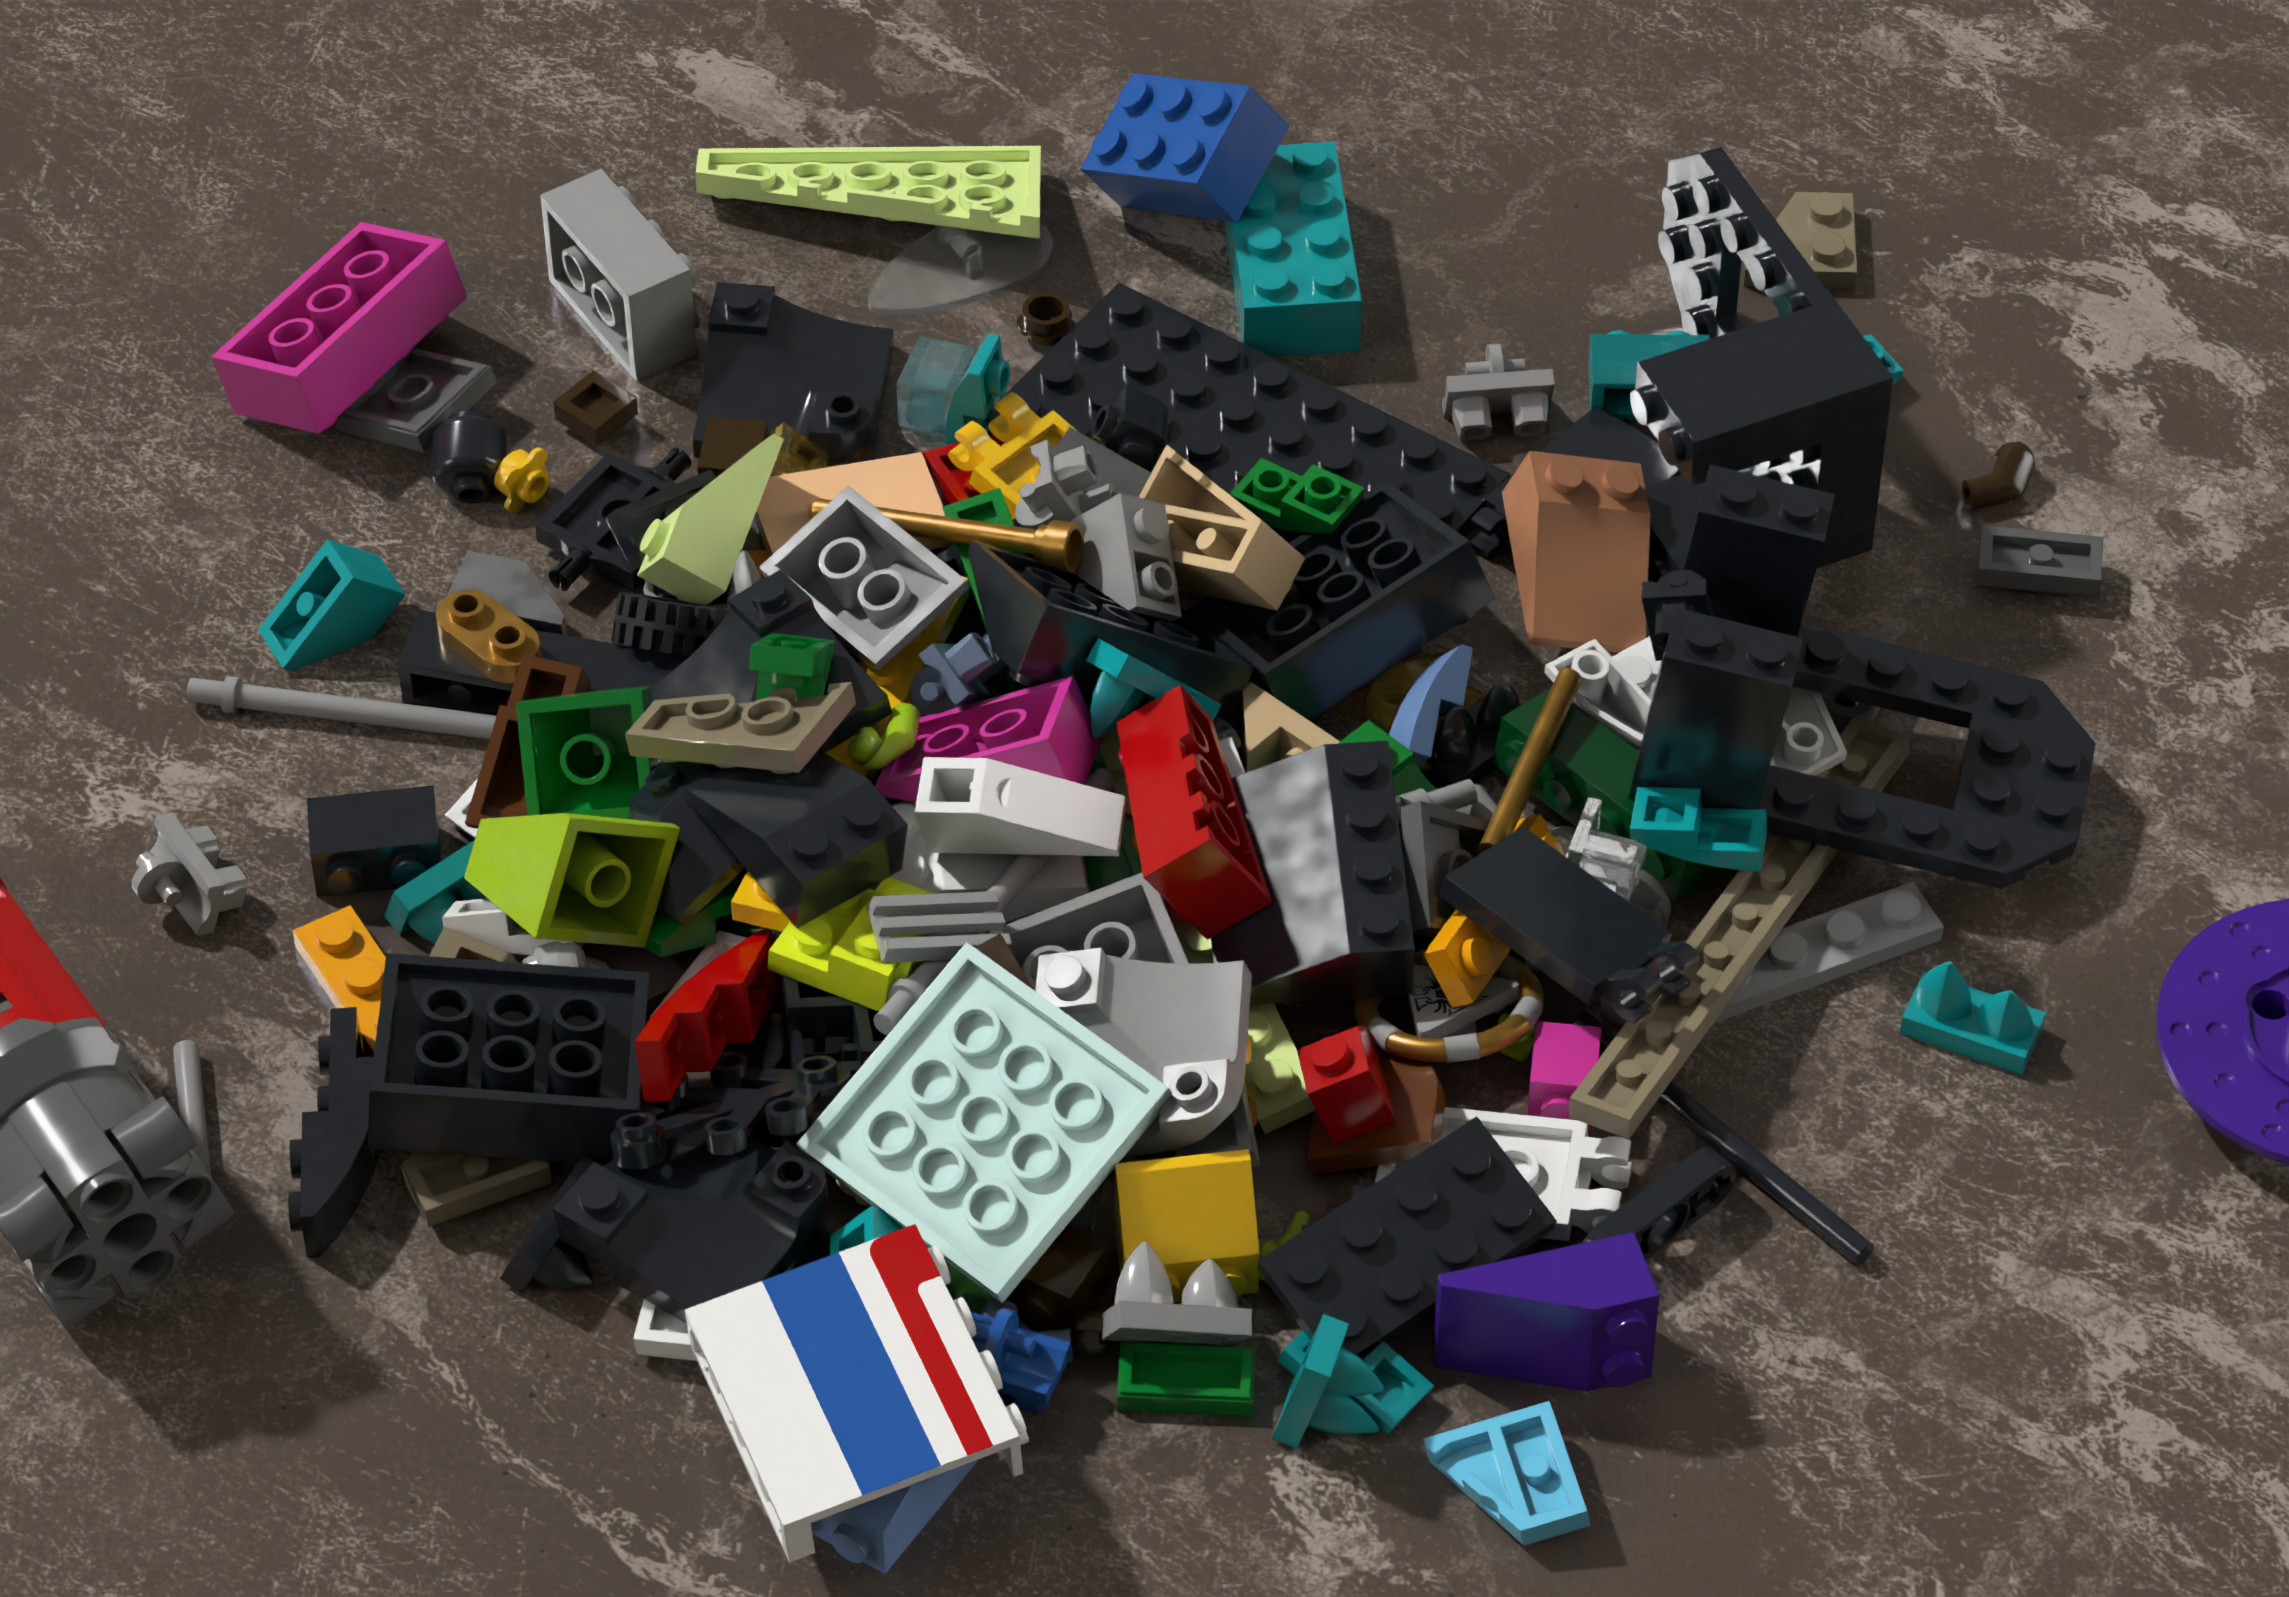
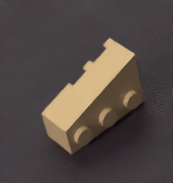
[1139,445,1305,611]

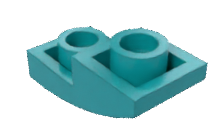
[945,334,1010,446]

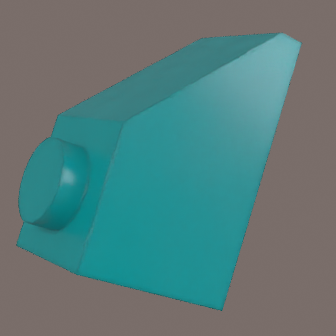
[258,539,406,671]

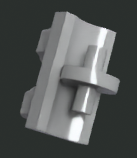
[1442,343,1555,441]
[1014,440,1119,530]
[132,812,248,936]

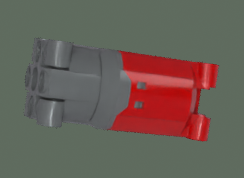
[0,877,236,1330]

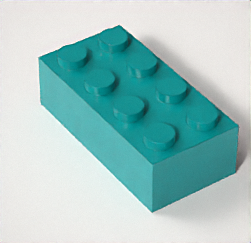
[1223,142,1362,357]

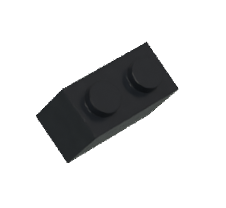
[307,785,442,897]

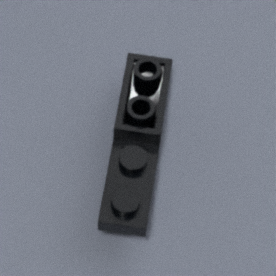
[288,1007,381,1258]

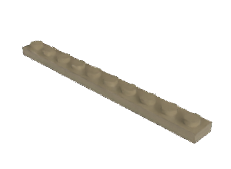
[1569,718,1910,1139]

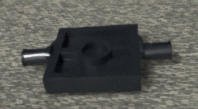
[535,447,692,591]

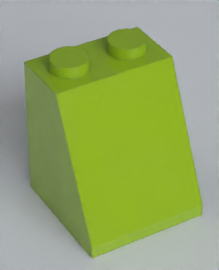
[464,813,680,948]

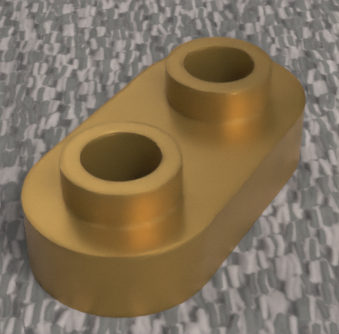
[436,590,542,683]

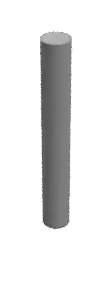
[173,1040,211,1176]

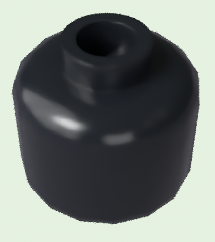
[432,410,510,504]

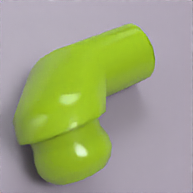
[848,703,921,770]

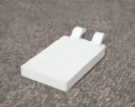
[1375,1107,1632,1241]

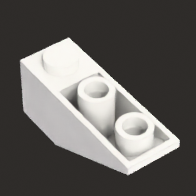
[915,757,1127,856]

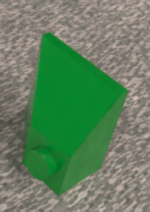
[516,686,658,819]

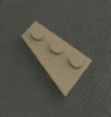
[625,682,856,774]

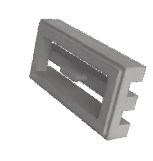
[867,891,1012,963]

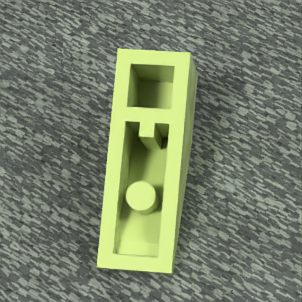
[637,433,784,605]

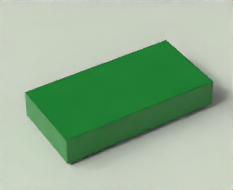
[1117,1342,1256,1417]

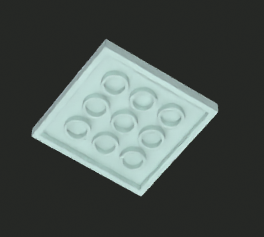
[796,942,1172,1303]

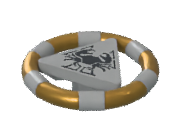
[1354,948,1544,1063]

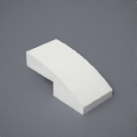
[442,898,584,955]

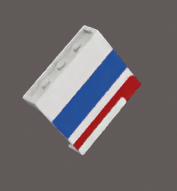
[685,1224,1029,1563]

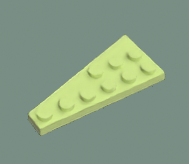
[696,146,1041,239]

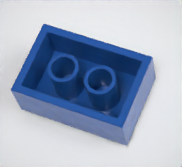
[1080,73,1290,222]

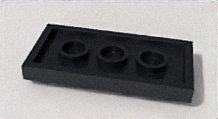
[1257,1116,1557,1359]

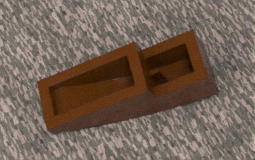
[465,654,592,829]

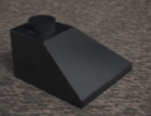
[628,761,745,926]

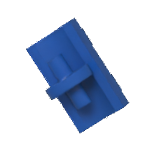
[971,1308,1071,1414]

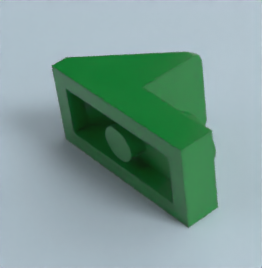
[749,633,835,701]

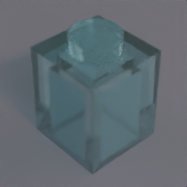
[896,336,976,436]

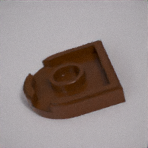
[1306,1051,1446,1175]

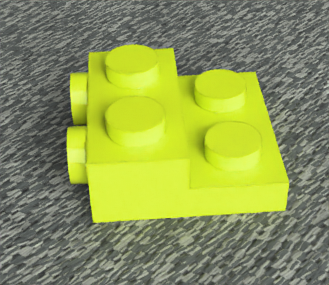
[768,877,935,1011]

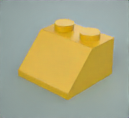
[1115,1149,1260,1303]

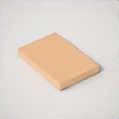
[754,452,952,558]

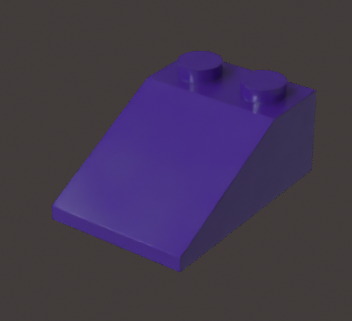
[1433,1232,1660,1391]

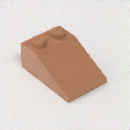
[1502,451,1650,653]

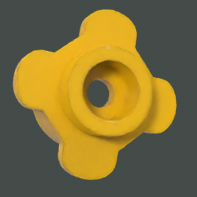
[494,447,551,513]

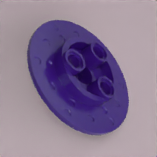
[2156,899,2289,1166]

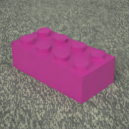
[211,222,467,434]

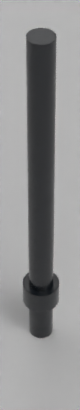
[1572,1011,1874,1265]

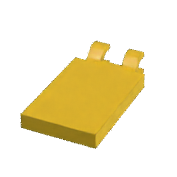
[948,392,1078,573]

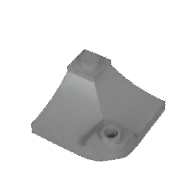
[1035,948,1252,1157]

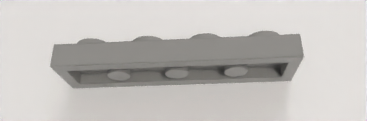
[1715,881,1944,1022]

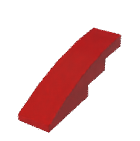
[634,930,780,1102]

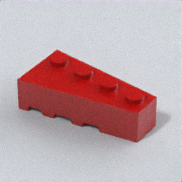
[1116,685,1273,940]

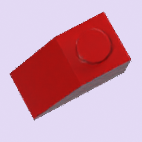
[1297,1026,1396,1145]

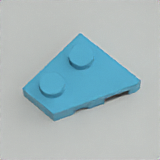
[1423,1401,1591,1546]

